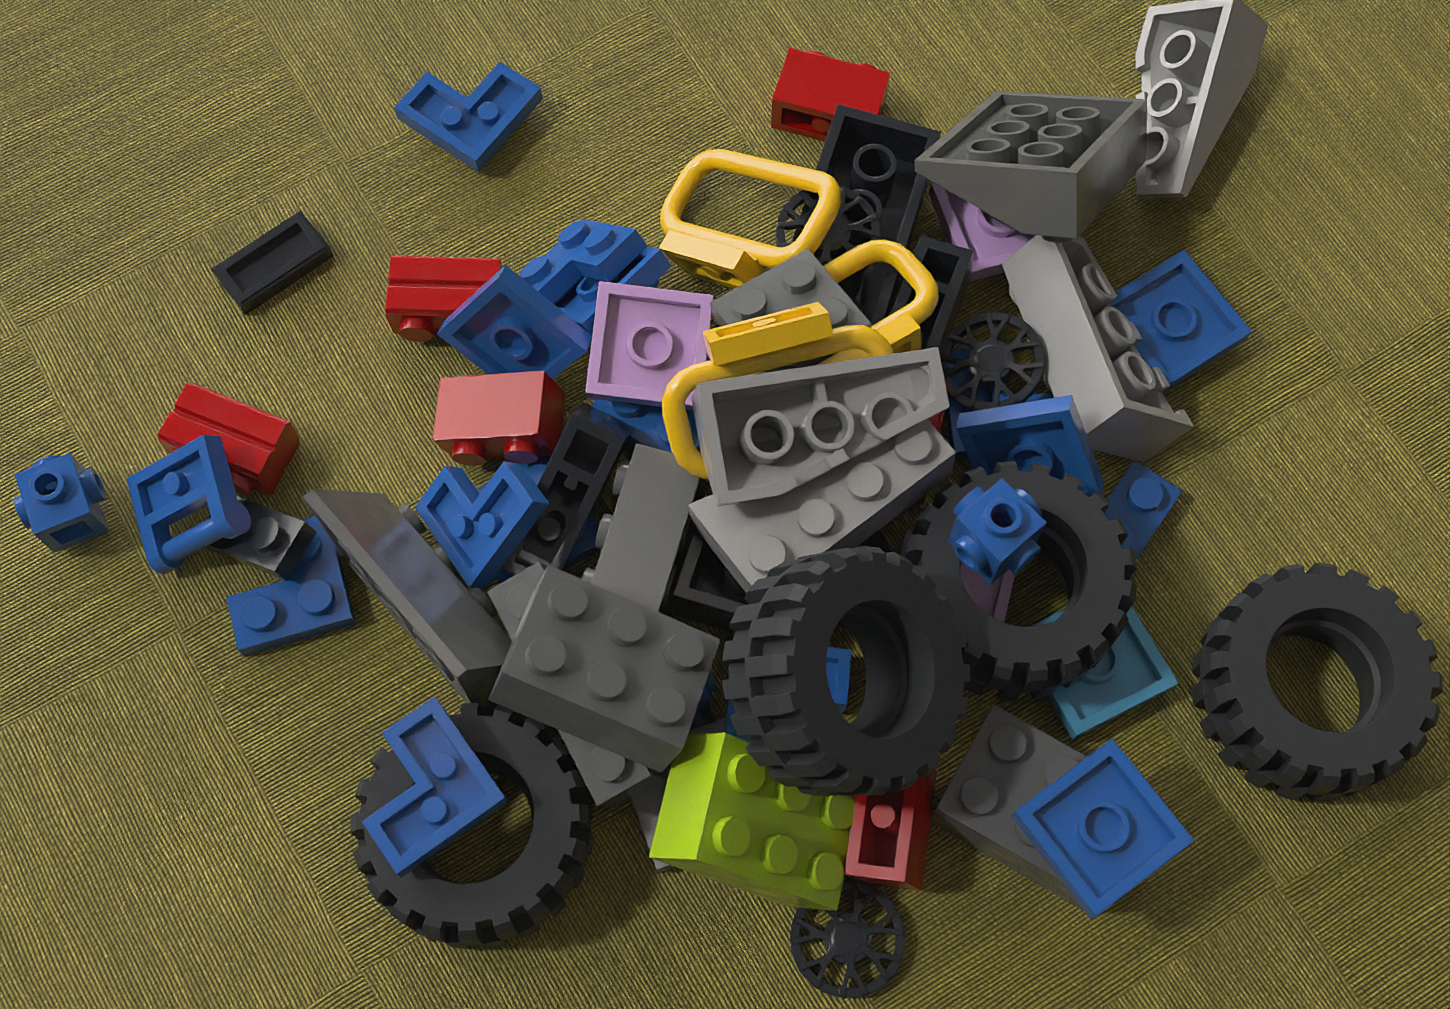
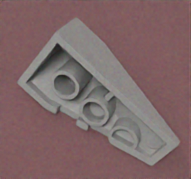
[1135,0,1268,199]
[691,347,950,507]

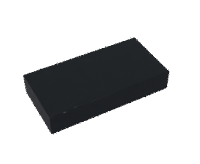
[211,210,334,315]

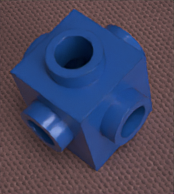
[14,453,109,553]
[948,478,1046,585]

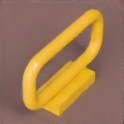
[659,149,841,289]
[751,240,939,375]
[662,302,894,479]

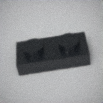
[206,496,317,581]

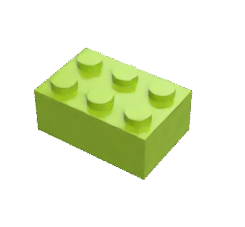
[649,733,855,911]

